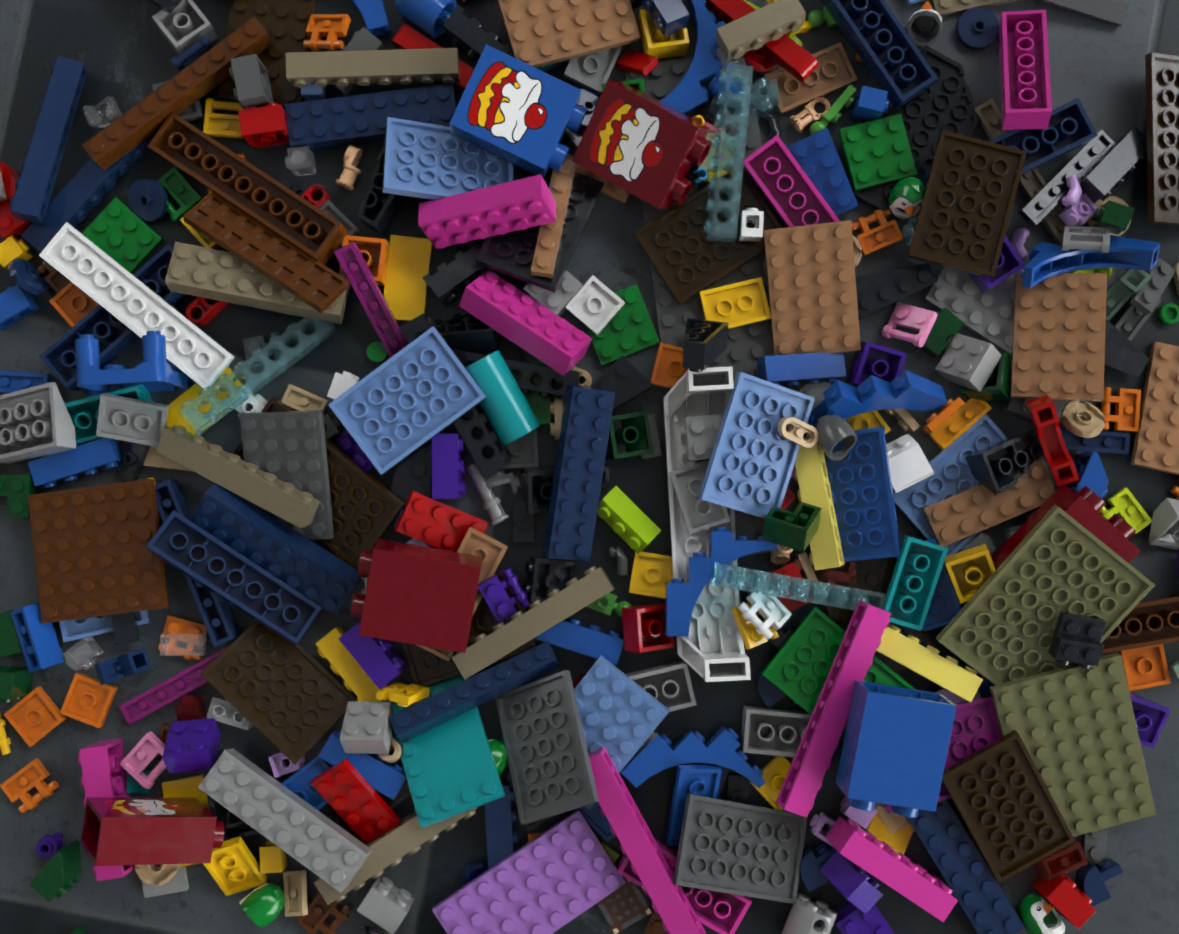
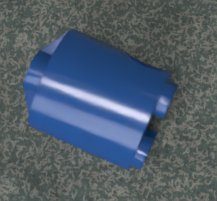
[394,0,457,38]

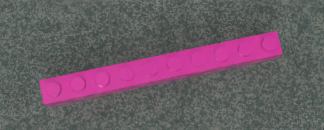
[776,600,891,818]
[589,746,706,934]

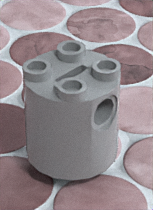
[781,893,837,934]

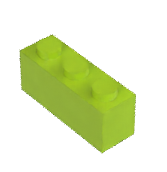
[597,486,661,554]

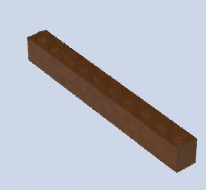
[82,17,273,170]

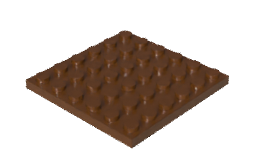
[28,479,169,623]

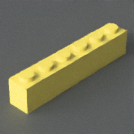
[793,442,845,570]
[876,624,983,702]

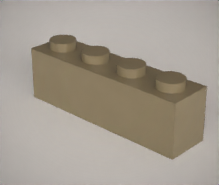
[716,0,806,61]

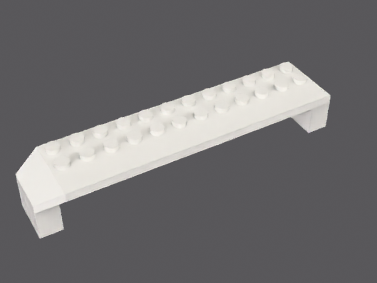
[663,366,751,682]

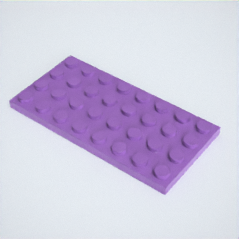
[432,809,626,934]

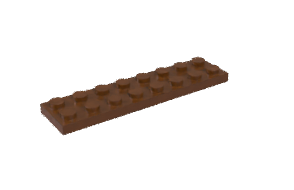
[183,191,349,313]

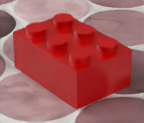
[0,162,33,239]

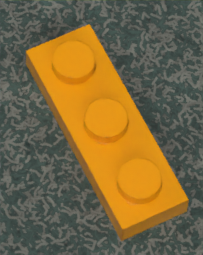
[929,398,992,450]

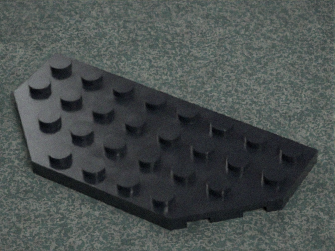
[850,46,979,210]

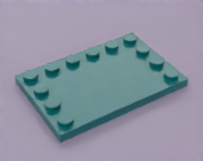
[391,675,505,828]

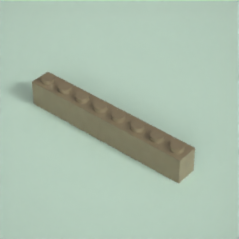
[285,48,460,88]
[156,425,320,529]
[452,566,615,680]

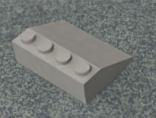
[0,382,76,464]

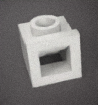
[739,208,764,242]

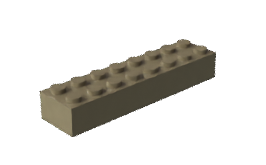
[165,242,350,325]
[314,807,478,905]

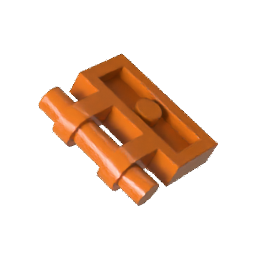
[303,14,351,51]
[852,209,904,257]
[1100,387,1141,432]
[921,397,965,434]
[158,615,209,661]
[0,758,59,814]

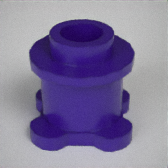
[36,832,65,859]

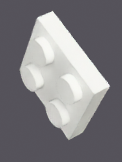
[565,275,625,336]

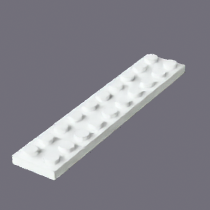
[39,222,235,390]

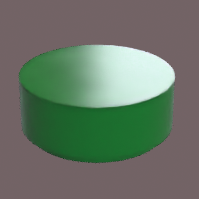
[1157,303,1179,325]
[367,341,388,363]

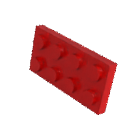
[394,490,489,552]
[311,758,401,845]

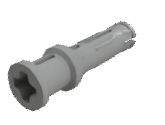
[466,463,509,526]

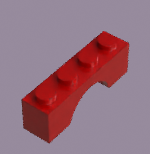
[1026,395,1079,487]

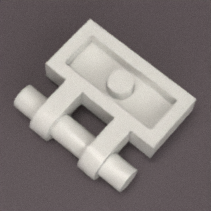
[737,582,792,640]

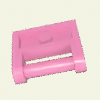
[882,302,938,348]
[120,731,166,789]

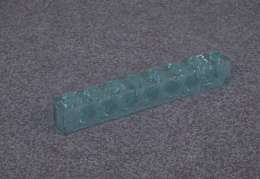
[704,63,753,243]
[179,317,335,436]
[711,563,886,610]

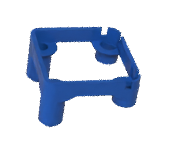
[75,331,189,393]

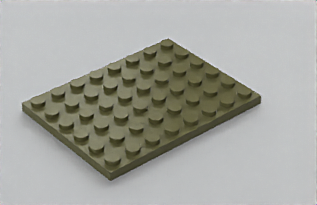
[936,505,1155,685]
[990,652,1156,837]

